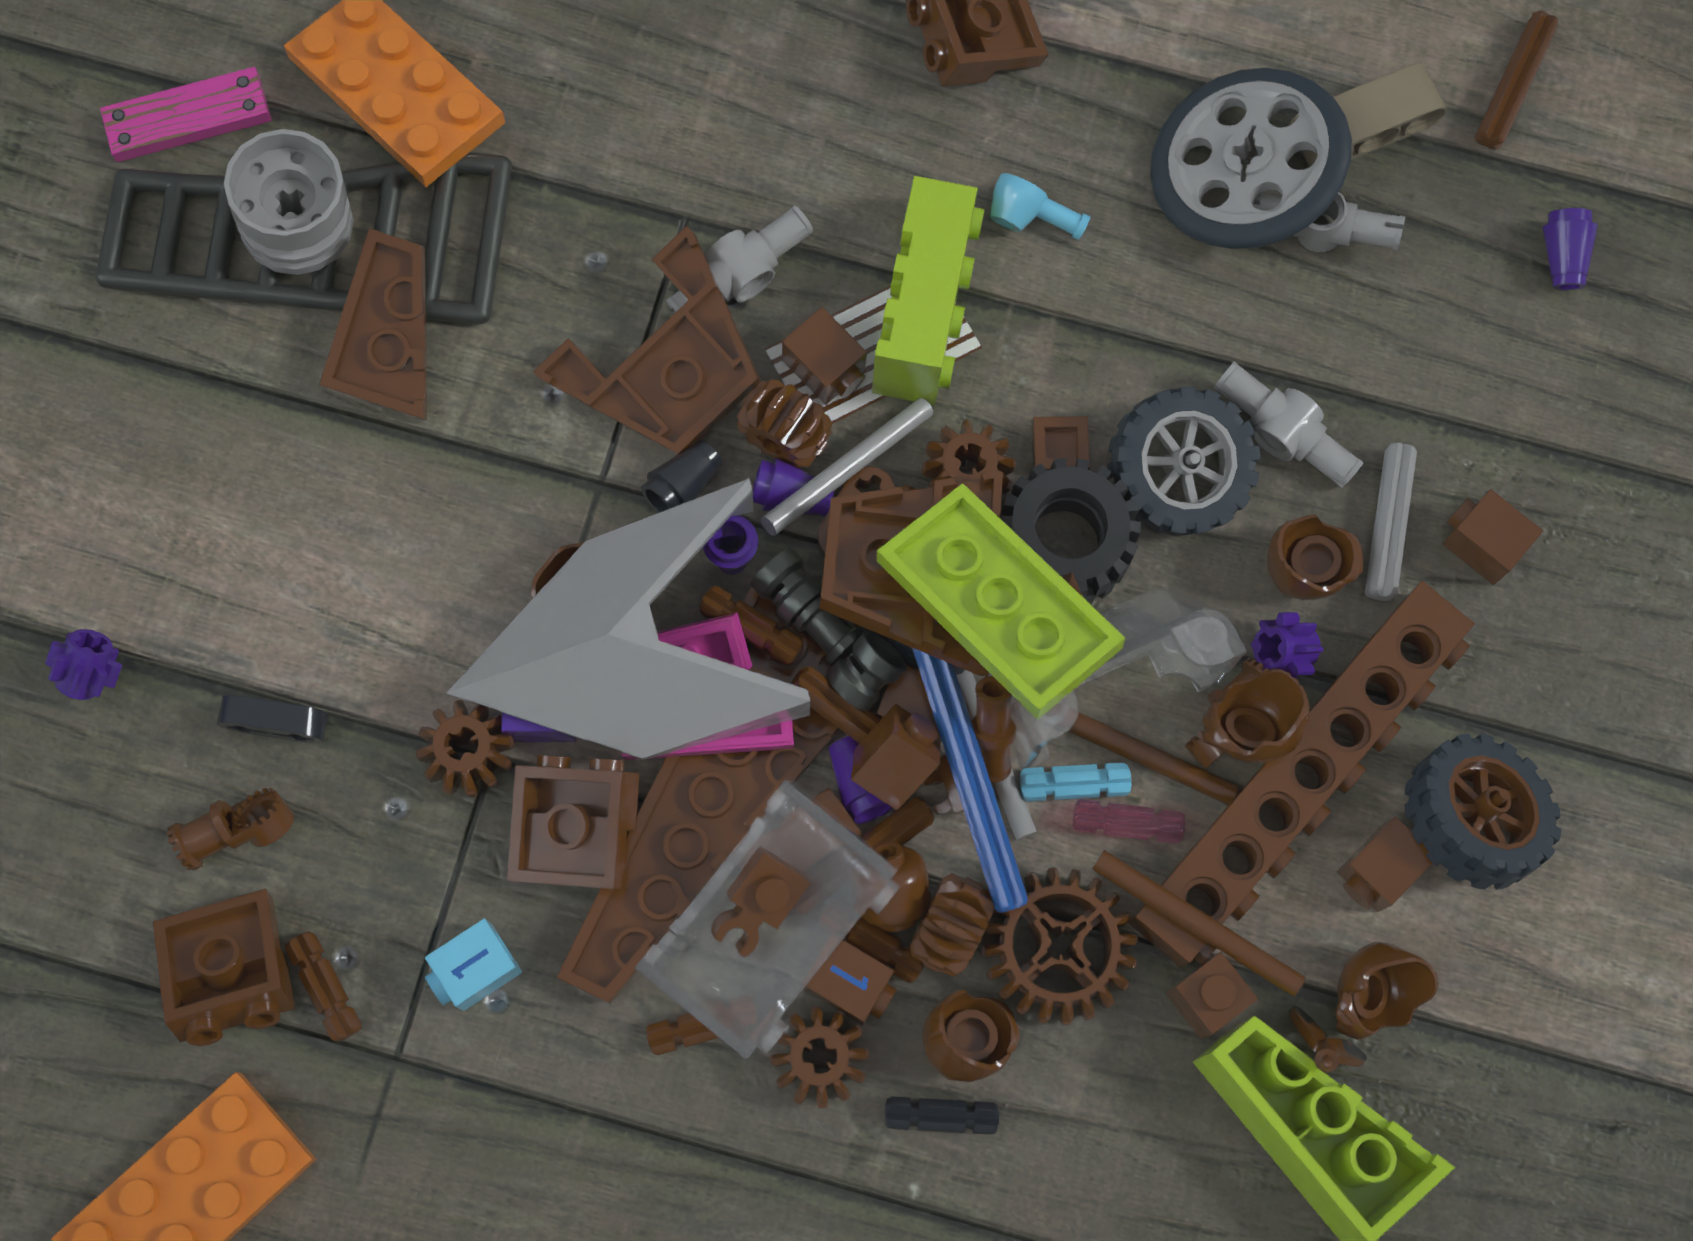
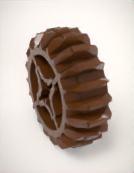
[981,867,1138,1026]

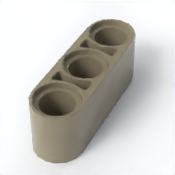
[1288,63,1448,167]

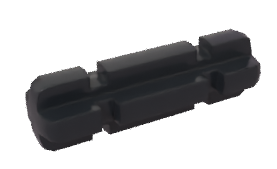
[884,1096,999,1135]

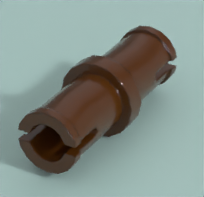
[971,676,1017,783]

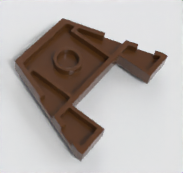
[533,226,761,454]
[819,471,1003,677]

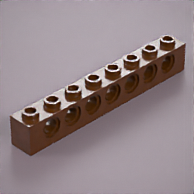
[1129,581,1475,968]

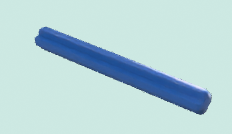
[912,648,1028,912]

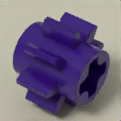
[1251,612,1323,678]
[45,629,122,700]

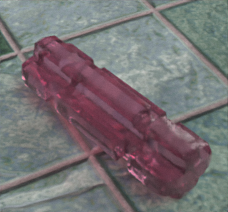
[1072,799,1185,844]

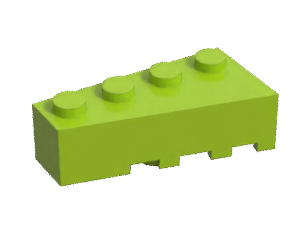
[872,176,984,405]
[1193,1016,1455,1241]

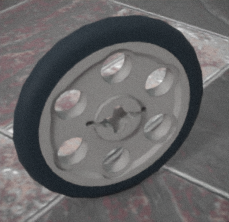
[1150,68,1352,249]

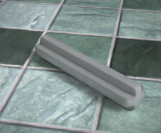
[1365,443,1417,601]

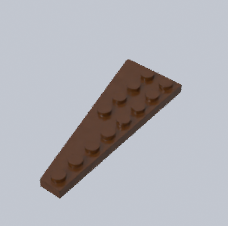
[557,587,879,1004]

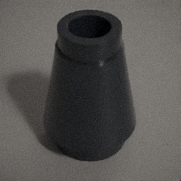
[641,440,722,513]

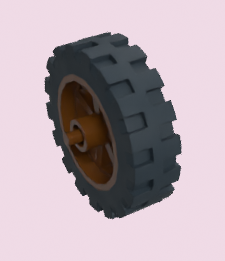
[1404,734,1561,890]

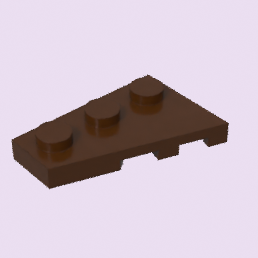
[319,228,427,420]

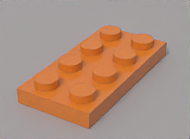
[283,0,505,187]
[51,1072,317,1241]

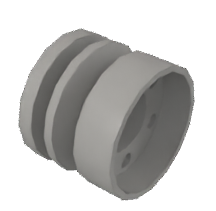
[224,129,354,275]

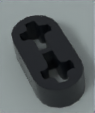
[216,695,329,744]

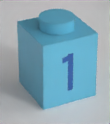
[424,918,523,1011]

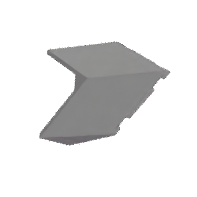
[447,479,810,760]

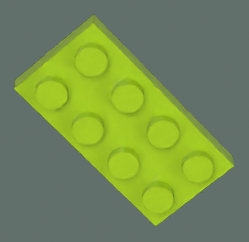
[877,483,1125,720]

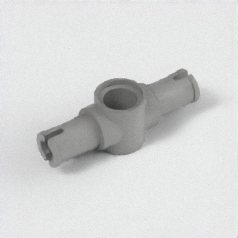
[1253,192,1406,252]
[666,205,813,314]
[1213,361,1363,488]

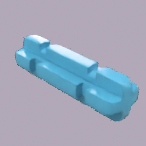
[1019,763,1132,802]

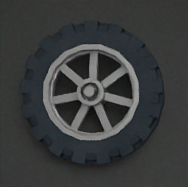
[1107,386,1260,536]

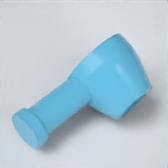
[990,173,1090,241]

